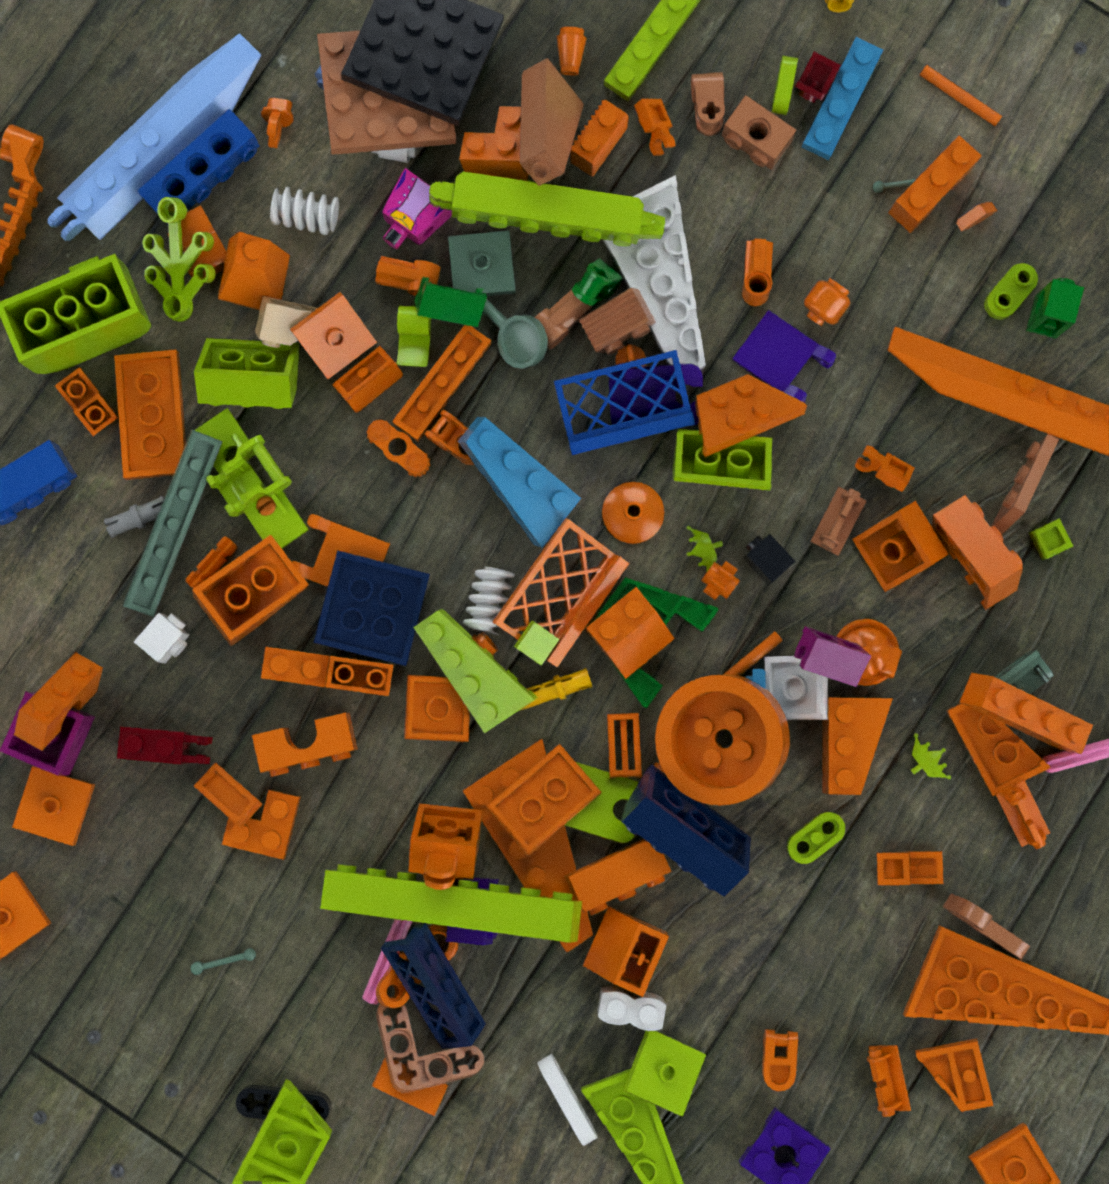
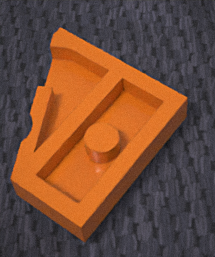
[915,1038,994,1112]

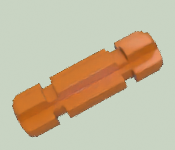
[185,536,237,588]

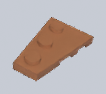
[991,434,1059,535]

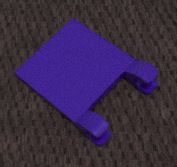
[732,310,836,403]

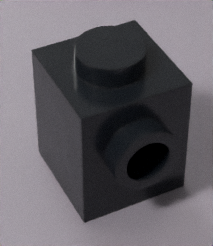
[743,534,796,586]

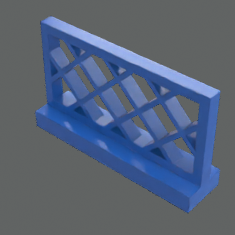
[554,350,695,455]

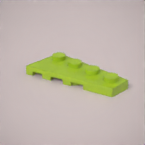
[414,609,538,733]

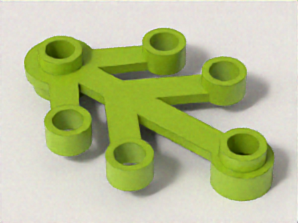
[142,197,216,322]

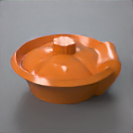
[836,619,902,686]

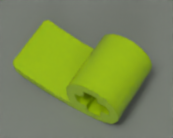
[397,306,431,367]

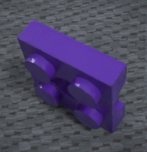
[739,1107,831,1184]

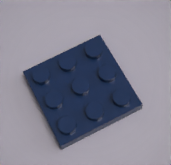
[313,550,430,666]

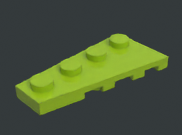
[581,1069,684,1184]

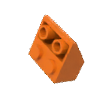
[583,906,669,997]

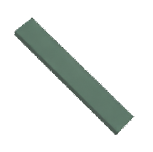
[123,429,222,617]

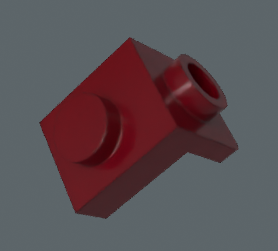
[795,51,842,103]

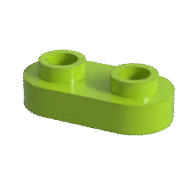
[984,263,1038,320]
[786,812,845,864]

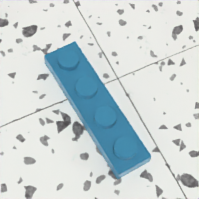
[801,37,883,160]

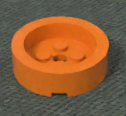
[655,674,790,806]

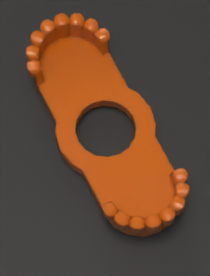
[367,420,431,477]

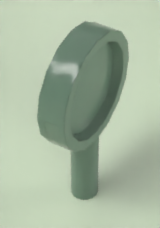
[483,299,548,369]

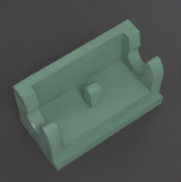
[994,650,1054,694]

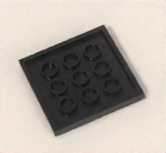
[341,0,504,126]

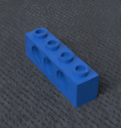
[137,109,260,226]

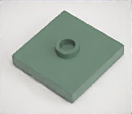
[448,230,516,296]

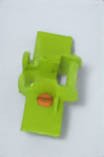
[195,408,309,548]

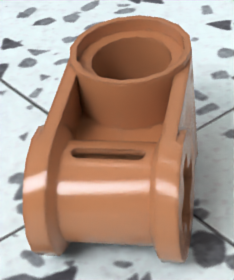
[691,72,725,136]

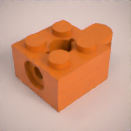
[408,803,482,890]

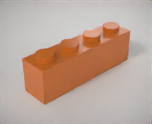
[960,672,1093,755]

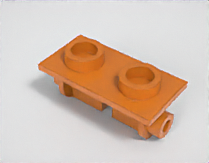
[995,779,1050,849]
[867,1045,911,1117]

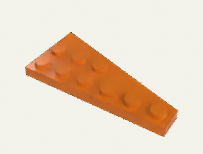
[463,739,593,953]
[903,925,1109,1035]

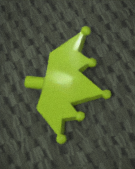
[686,526,723,572]
[911,733,951,780]

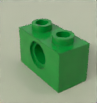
[1026,278,1084,339]

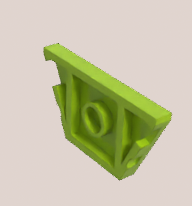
[232,1079,332,1184]

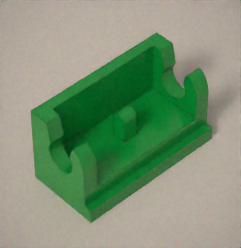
[415,277,487,327]

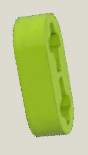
[771,55,798,115]

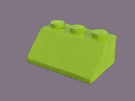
[194,338,299,409]
[672,429,772,491]

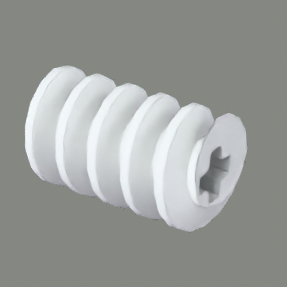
[270,187,339,235]
[463,567,515,635]

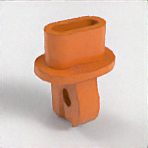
[261,98,294,149]

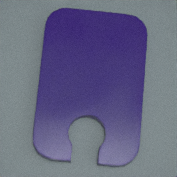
[608,363,703,426]

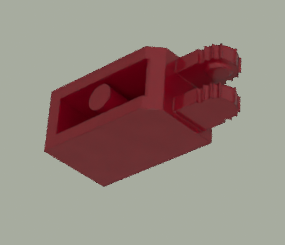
[116,726,213,765]

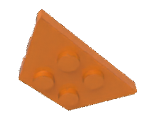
[695,374,807,457]

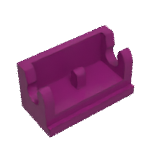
[794,626,871,687]

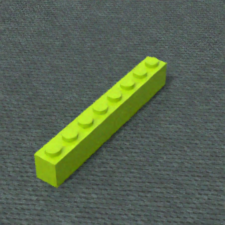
[320,864,582,943]

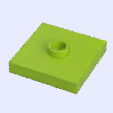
[623,1031,706,1117]

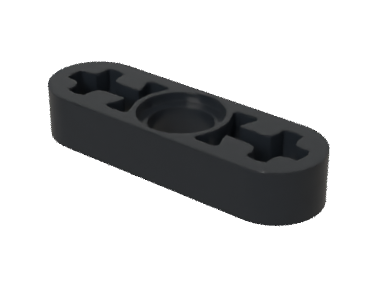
[236,1084,331,1121]

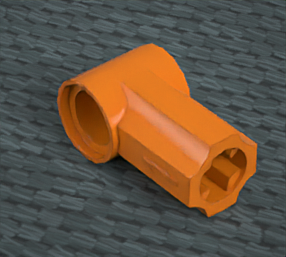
[742,238,773,306]
[375,256,441,297]

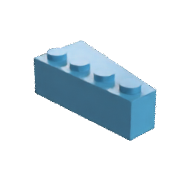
[458,417,581,548]

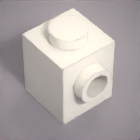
[134,613,189,664]

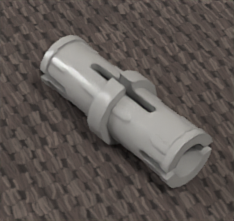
[104,496,165,538]

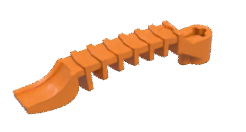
[0,124,44,287]

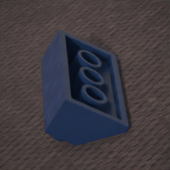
[622,764,751,897]

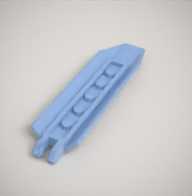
[47,33,261,241]

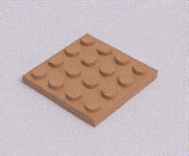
[317,31,456,155]

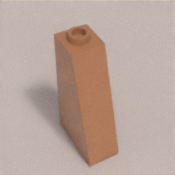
[520,58,584,186]

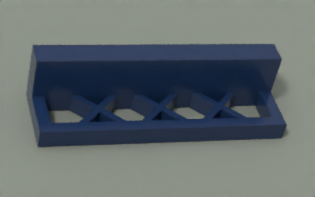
[381,923,486,1049]

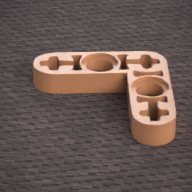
[943,894,1030,960]
[376,996,484,1093]

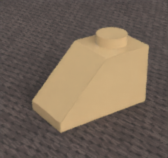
[255,296,318,348]

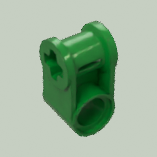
[572,258,623,306]

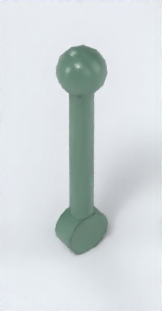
[873,179,916,193]
[190,948,256,975]

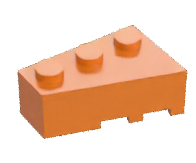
[822,697,893,795]

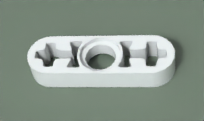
[537,1054,598,1146]

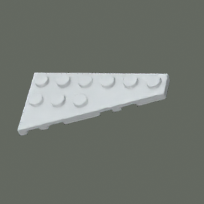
[603,175,706,370]

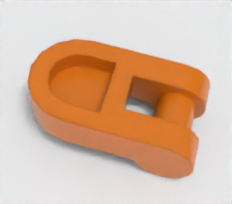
[762,1029,798,1092]

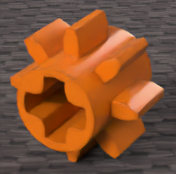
[701,561,740,600]

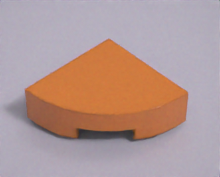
[956,202,997,232]

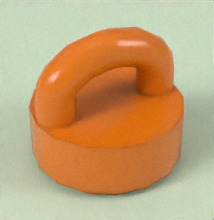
[615,344,646,367]

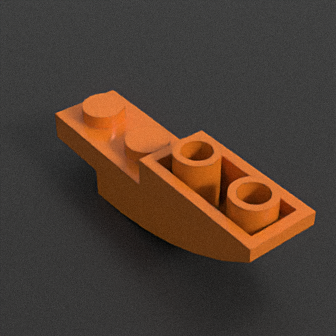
[260,647,393,696]

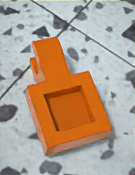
[634,99,675,156]
[855,446,915,492]

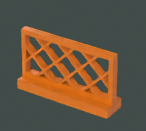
[493,518,630,667]

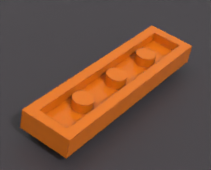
[392,325,492,442]

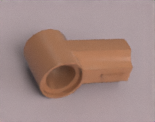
[534,290,592,350]

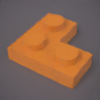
[222,789,301,860]

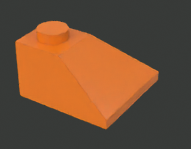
[218,232,290,311]

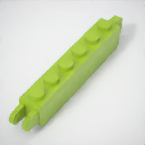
[429,171,665,247]

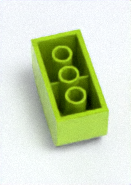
[0,254,151,374]

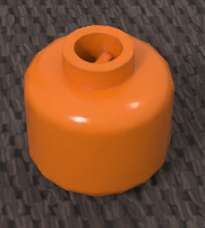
[804,278,851,326]

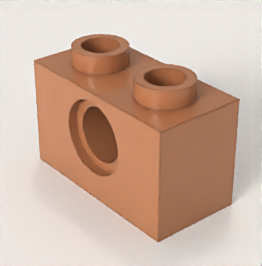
[721,95,796,170]

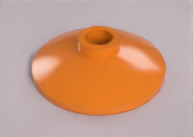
[602,482,664,544]

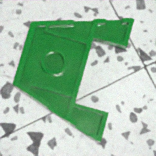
[591,577,719,709]

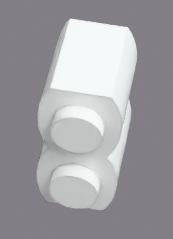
[597,986,666,1031]

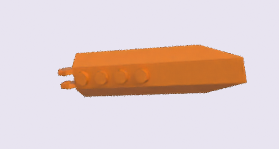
[888,327,1109,456]

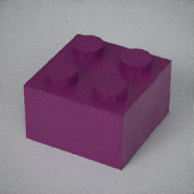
[0,691,95,776]

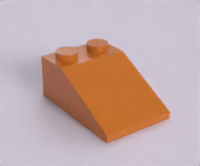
[192,535,309,646]

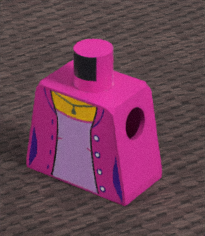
[382,168,452,250]

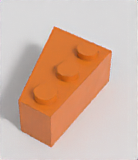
[932,495,1023,610]

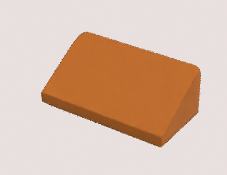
[332,346,403,413]

